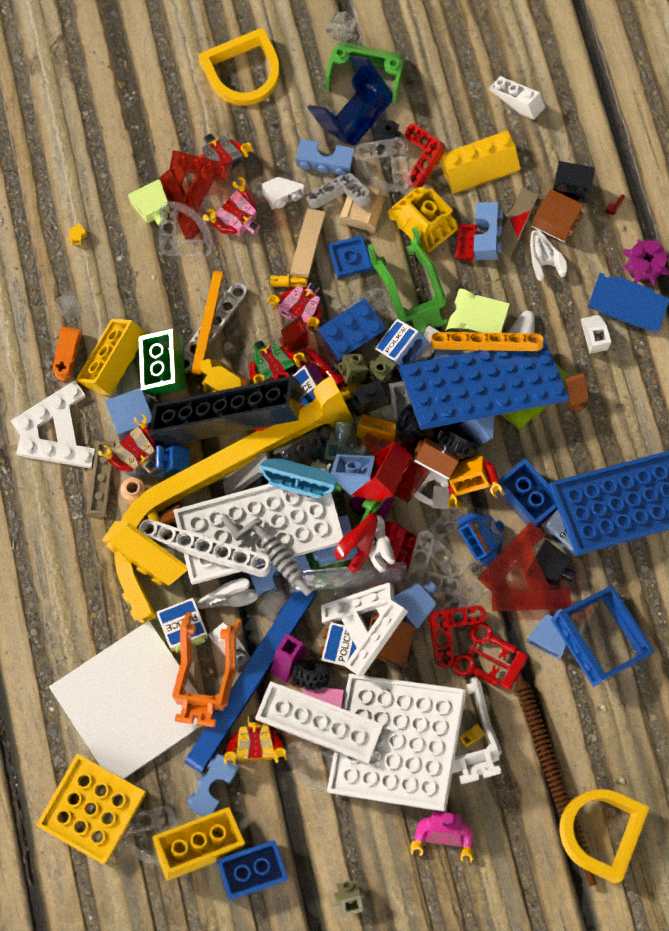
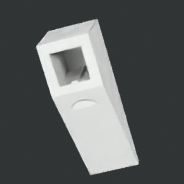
[489,76,545,120]

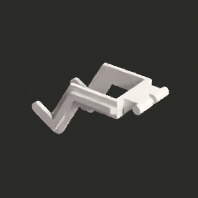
[452,677,502,784]

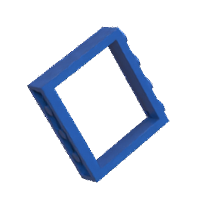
[551,585,655,688]

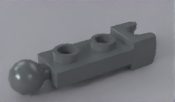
[273,426,331,463]

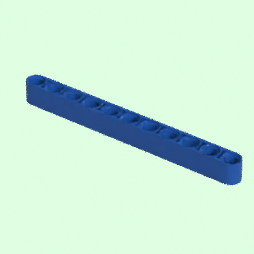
[184,586,318,774]

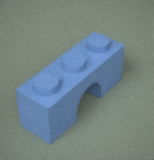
[296,139,354,176]
[474,202,503,260]
[250,554,315,598]
[187,754,240,817]

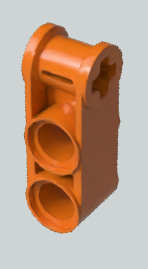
[53,326,82,381]

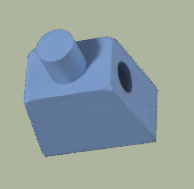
[394,581,438,629]
[526,609,566,660]

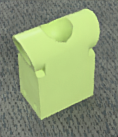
[445,289,510,342]

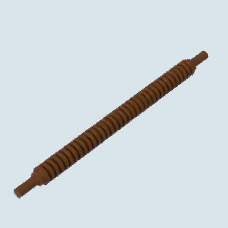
[515,672,597,887]

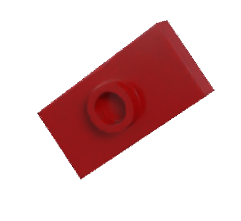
[455,223,477,261]

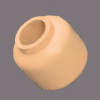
[120,477,146,504]

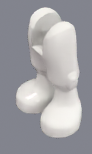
[368,515,395,572]

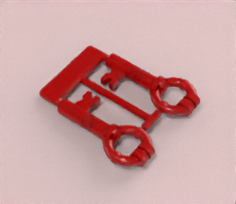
[452,622,528,690]

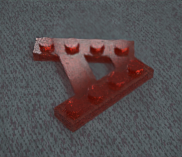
[158,150,232,240]
[477,521,571,611]

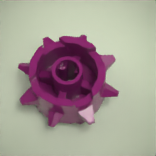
[622,239,669,285]

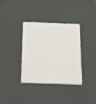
[432,486,451,510]

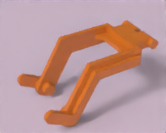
[172,612,242,728]

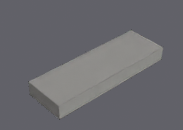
[223,451,271,496]

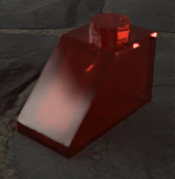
[279,316,309,352]

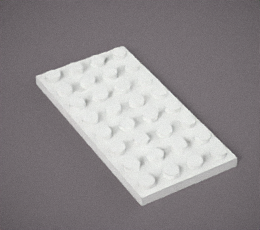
[173,469,343,585]

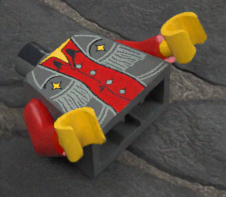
[200,134,254,180]

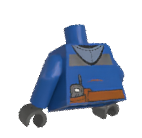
[444,513,505,575]

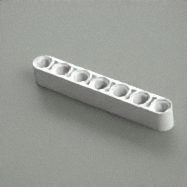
[139,520,271,577]

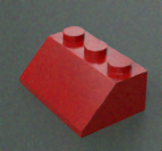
[352,441,412,501]

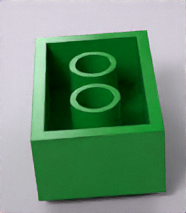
[139,329,186,397]

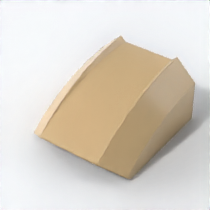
[340,186,385,233]

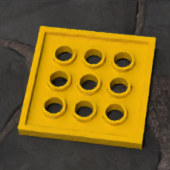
[36,754,147,865]

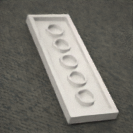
[255,681,383,764]

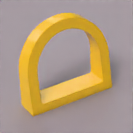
[198,27,280,106]
[560,789,650,884]

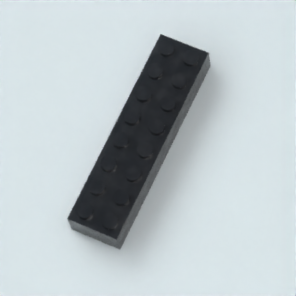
[148,376,302,447]

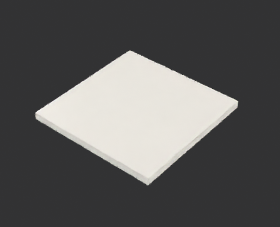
[49,621,202,779]
[327,674,466,812]

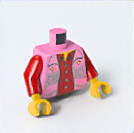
[203,177,260,236]
[266,283,323,331]

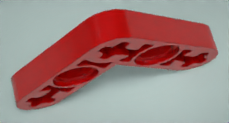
[405,124,446,188]
[429,605,486,668]

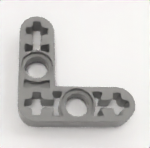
[306,173,372,209]

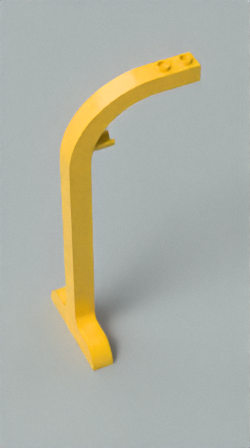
[114,376,354,624]

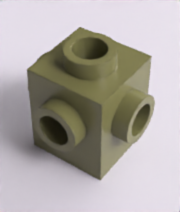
[366,353,396,386]
[339,354,368,384]
[334,879,365,916]

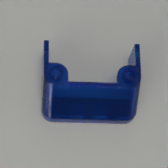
[307,56,393,146]

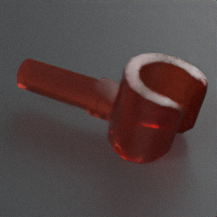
[605,194,626,215]

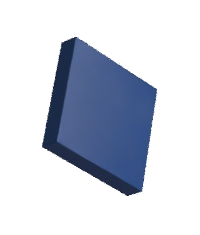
[327,235,373,279]

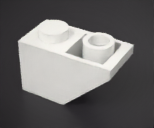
[262,177,305,210]
[581,315,611,354]
[208,623,251,671]

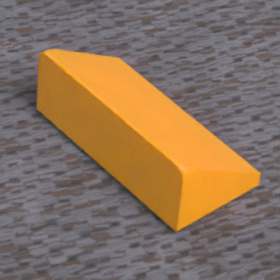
[356,414,396,445]

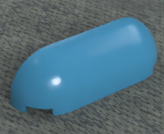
[259,459,337,498]

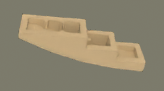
[290,208,325,278]

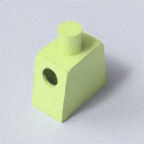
[128,179,170,226]

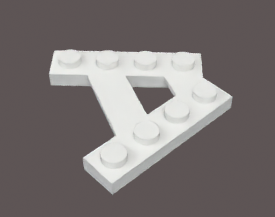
[11,380,95,469]
[321,582,408,678]

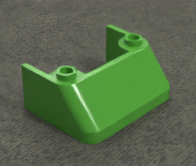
[326,42,405,104]

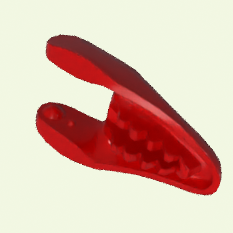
[334,513,378,573]

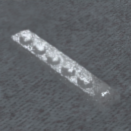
[289,562,407,593]

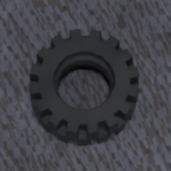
[292,660,329,689]

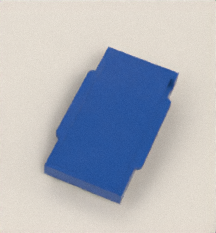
[587,273,669,333]

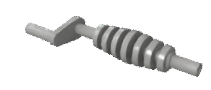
[221,514,312,596]

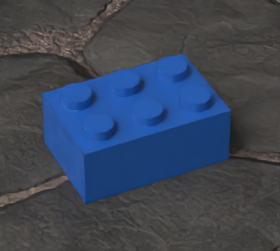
[317,298,386,363]
[497,458,558,531]
[216,840,289,902]

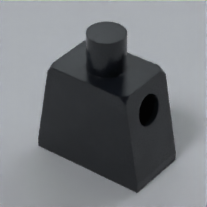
[349,380,390,417]
[526,539,576,585]

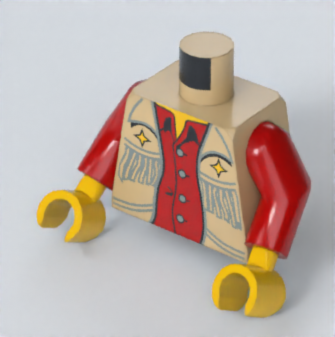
[98,414,157,474]

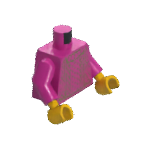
[411,812,474,862]

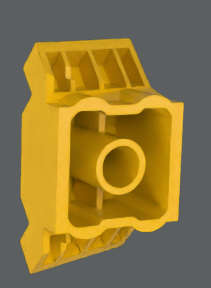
[388,187,458,253]
[199,359,251,393]

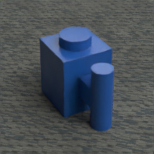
[155,444,190,475]

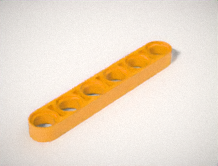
[192,270,224,375]
[431,332,544,351]

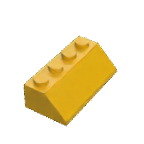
[439,130,520,195]
[75,319,147,396]
[102,521,188,586]
[153,807,245,881]

